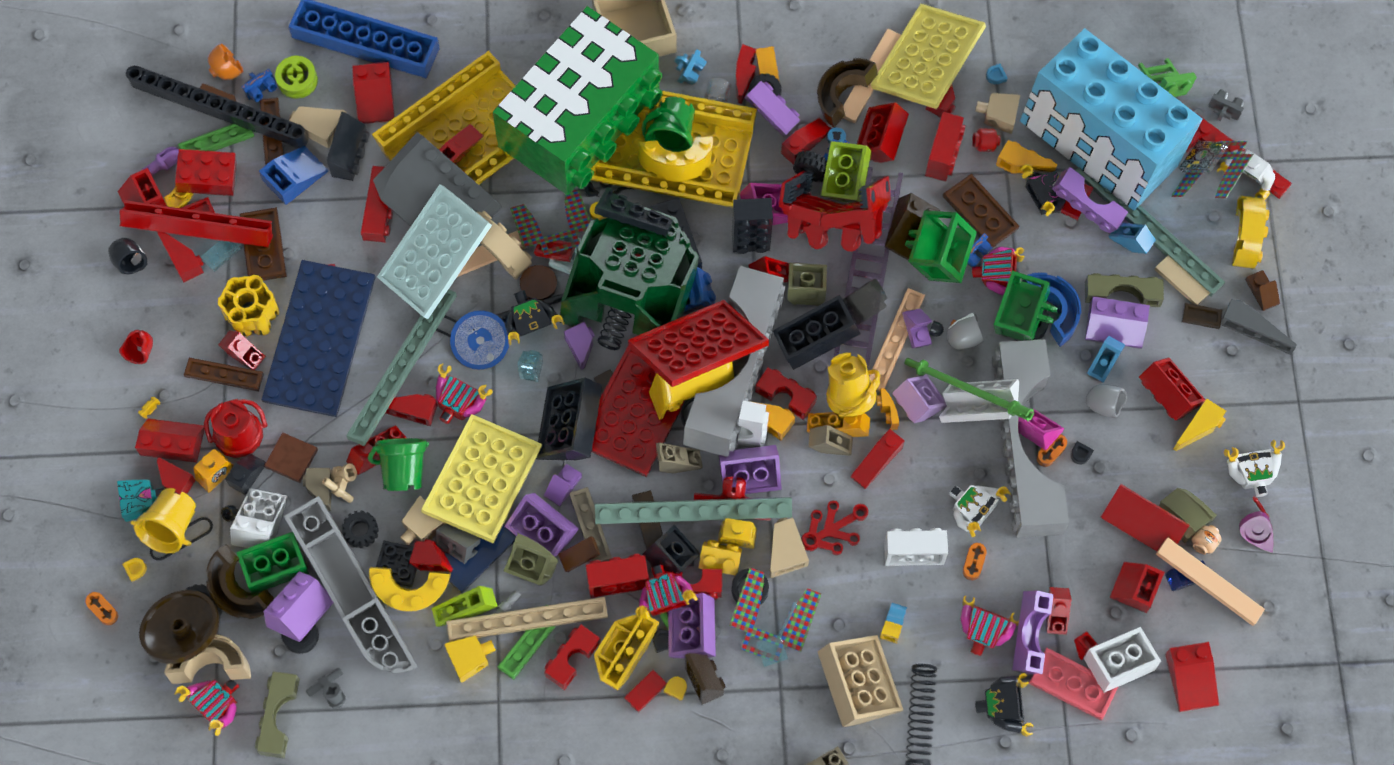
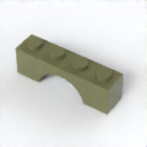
[1085,273,1164,307]
[255,672,300,758]

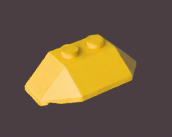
[594,614,659,691]

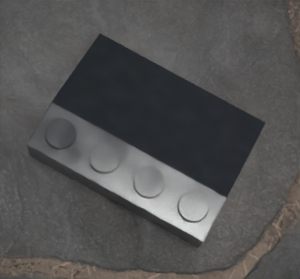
[536,377,602,461]

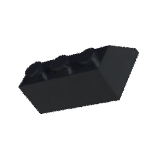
[327,111,369,181]

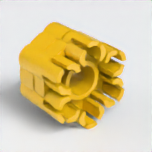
[218,275,280,337]

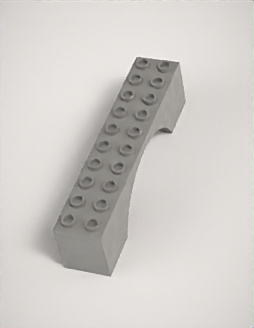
[683,266,786,457]
[992,339,1069,538]

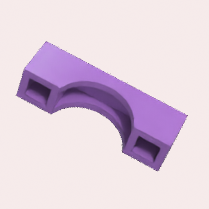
[1051,167,1128,233]
[1012,590,1053,674]

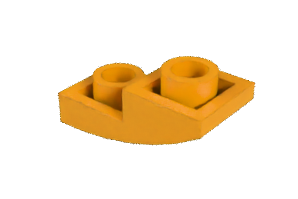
[756,46,779,85]
[876,388,899,430]

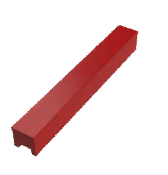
[119,200,273,247]

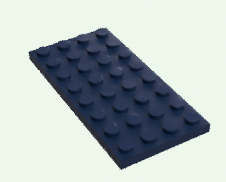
[261,260,376,417]

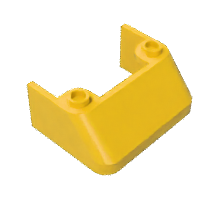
[649,362,735,419]

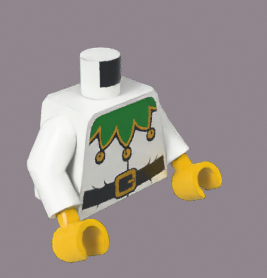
[1217,149,1275,200]
[1224,440,1285,497]
[949,485,1011,537]

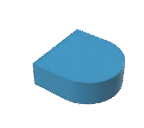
[986,63,1008,85]

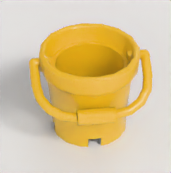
[826,352,880,418]
[130,488,196,554]

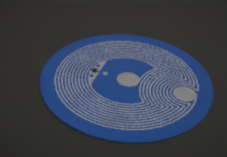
[450,311,509,370]

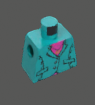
[117,480,164,522]

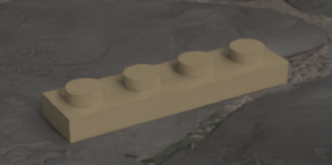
[569,487,612,562]

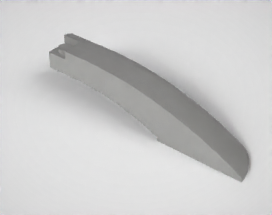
[284,496,418,673]

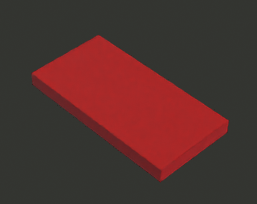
[1100,484,1189,551]

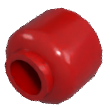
[972,128,1001,152]

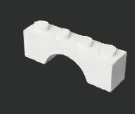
[737,400,769,448]

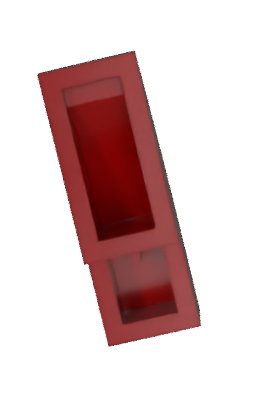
[735,44,756,104]

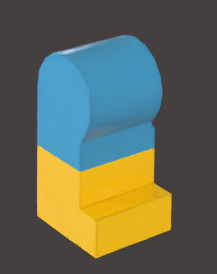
[880,602,907,644]

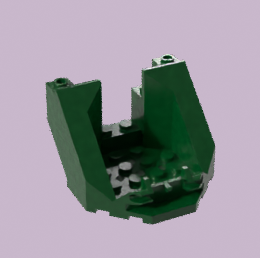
[559,207,699,335]

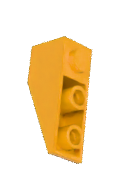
[996,140,1058,174]
[807,412,870,437]

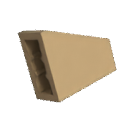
[289,106,346,149]
[770,518,809,578]

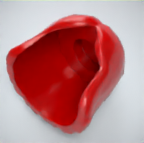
[119,330,153,364]

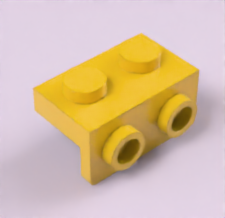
[698,540,742,575]

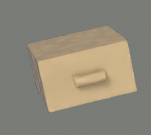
[592,0,677,57]

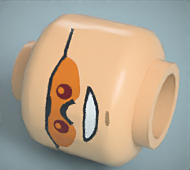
[1191,525,1221,555]

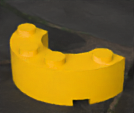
[638,136,713,181]
[1232,195,1269,269]
[369,567,451,611]

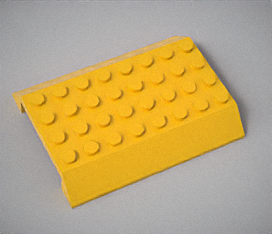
[372,51,515,185]
[591,91,757,208]

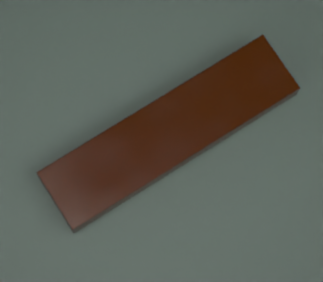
[260,97,284,165]
[184,357,264,392]

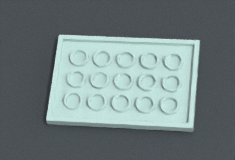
[377,184,492,319]

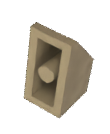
[808,425,853,456]
[303,468,332,511]

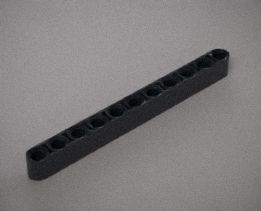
[126,65,309,148]

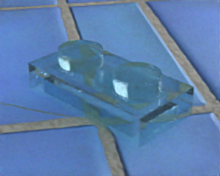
[201,240,242,272]

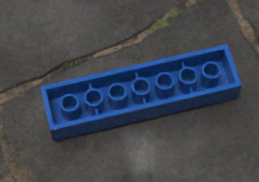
[289,0,440,79]

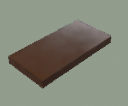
[943,173,1020,247]
[240,207,287,281]

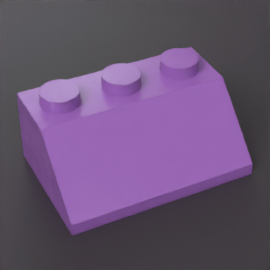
[745,81,800,137]
[1085,296,1150,349]
[718,445,782,494]
[505,493,579,557]
[264,571,333,642]
[668,593,716,659]

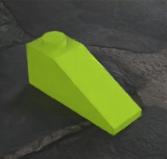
[431,586,498,627]

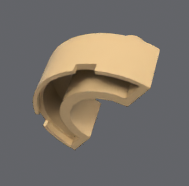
[477,211,532,280]
[165,634,251,684]

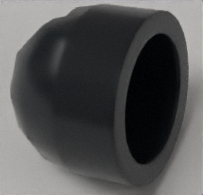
[929,321,944,337]
[221,505,239,522]

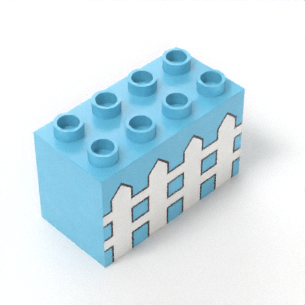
[1020,28,1203,211]

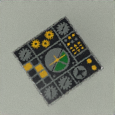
[1179,141,1228,174]

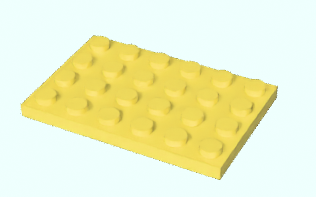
[871,4,986,109]
[421,414,542,544]

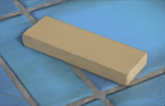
[1154,255,1210,305]

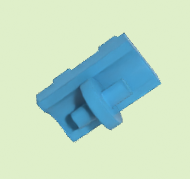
[674,49,707,85]

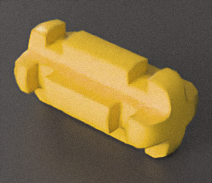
[138,397,160,419]

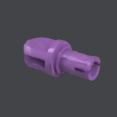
[142,147,179,176]

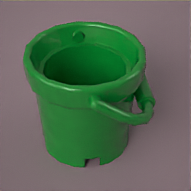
[642,97,695,152]
[368,438,429,491]

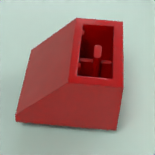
[117,168,167,206]
[1109,562,1165,613]

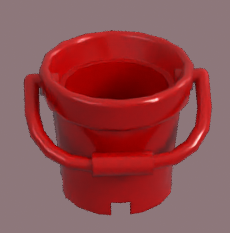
[204,398,268,458]

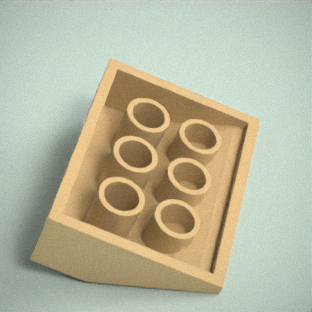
[817,635,903,727]

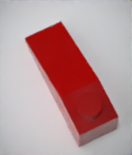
[781,118,832,165]
[157,232,204,283]
[385,394,438,427]
[851,429,905,489]

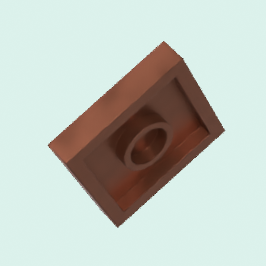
[264,432,318,483]

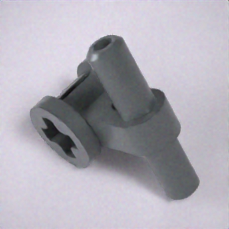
[306,668,346,708]

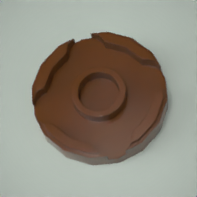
[520,265,557,300]

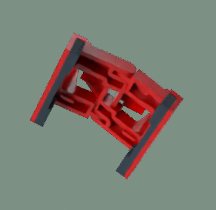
[779,171,891,252]

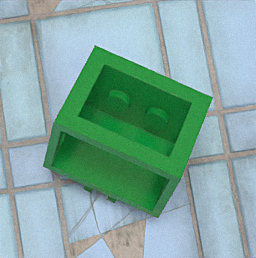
[905,210,977,283]
[994,270,1058,341]

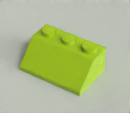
[821,141,871,203]

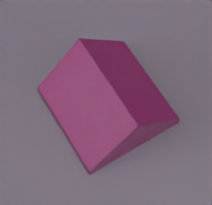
[1018,409,1064,450]

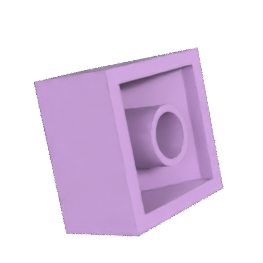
[892,375,947,423]

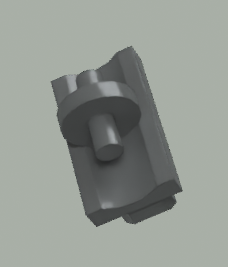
[1208,89,1244,121]

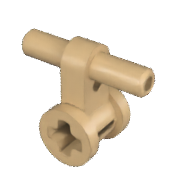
[322,464,357,503]

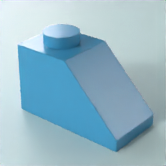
[1108,223,1156,254]
[1087,336,1125,383]

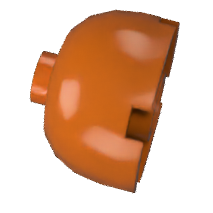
[208,44,244,80]

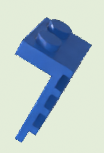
[684,267,716,311]

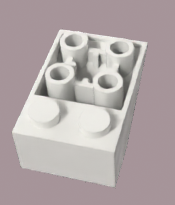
[230,488,287,548]

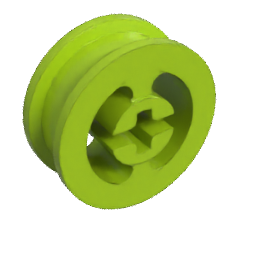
[275,56,318,99]

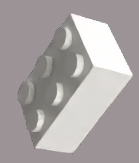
[884,528,948,566]
[1084,627,1161,693]

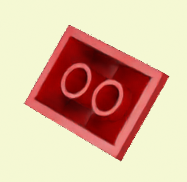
[352,62,395,124]
[1165,642,1219,712]

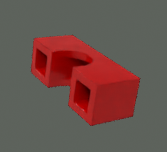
[755,367,817,420]
[665,569,722,600]
[544,625,601,690]

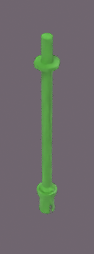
[904,358,1034,421]

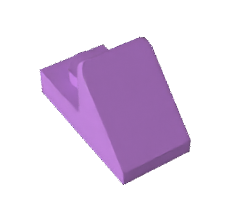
[902,308,932,349]
[544,464,582,507]

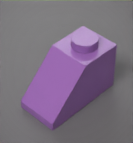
[564,322,595,370]

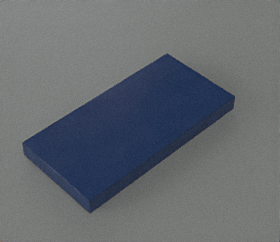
[445,524,516,594]

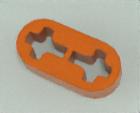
[1037,434,1067,467]
[963,543,987,580]
[85,592,118,626]

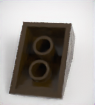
[884,193,940,260]
[685,653,726,705]

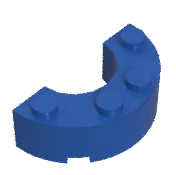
[1022,272,1081,347]

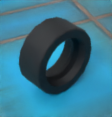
[731,568,769,605]

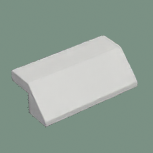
[939,379,1019,423]

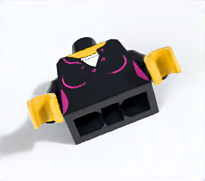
[1019,164,1066,216]

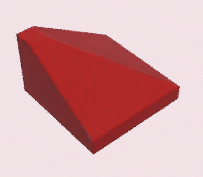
[1074,632,1098,661]

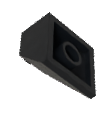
[642,525,701,574]

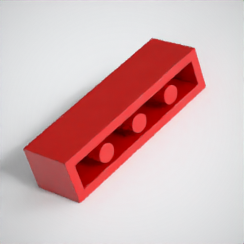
[361,166,393,243]

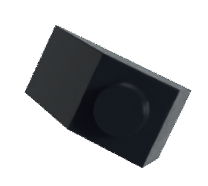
[225,453,266,495]

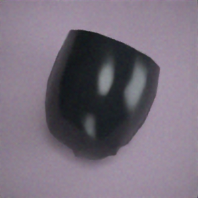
[108,238,148,275]

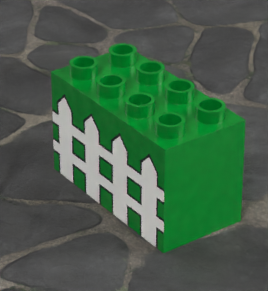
[493,6,663,196]

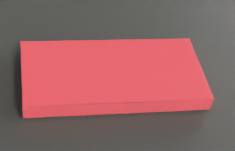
[1029,647,1118,721]

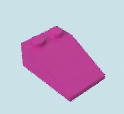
[739,183,788,225]

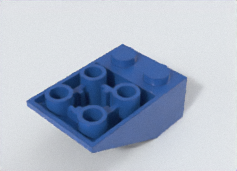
[259,146,329,205]

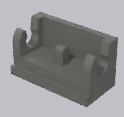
[435,523,481,564]

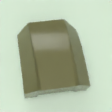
[787,263,827,307]
[1159,488,1217,543]
[504,533,558,585]

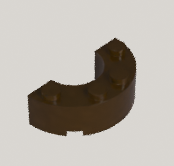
[817,58,878,128]
[206,544,275,619]

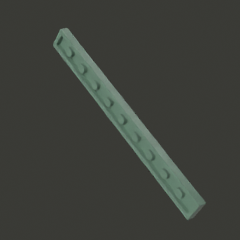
[1075,167,1225,297]
[346,289,457,446]
[595,497,792,524]

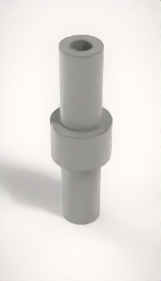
[494,590,521,614]

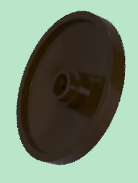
[139,590,219,664]

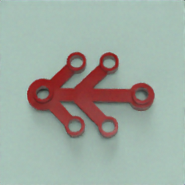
[801,500,868,555]

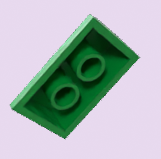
[236,531,309,593]

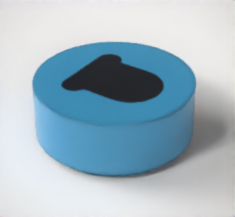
[827,127,846,144]

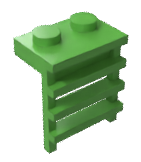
[1138,58,1197,97]

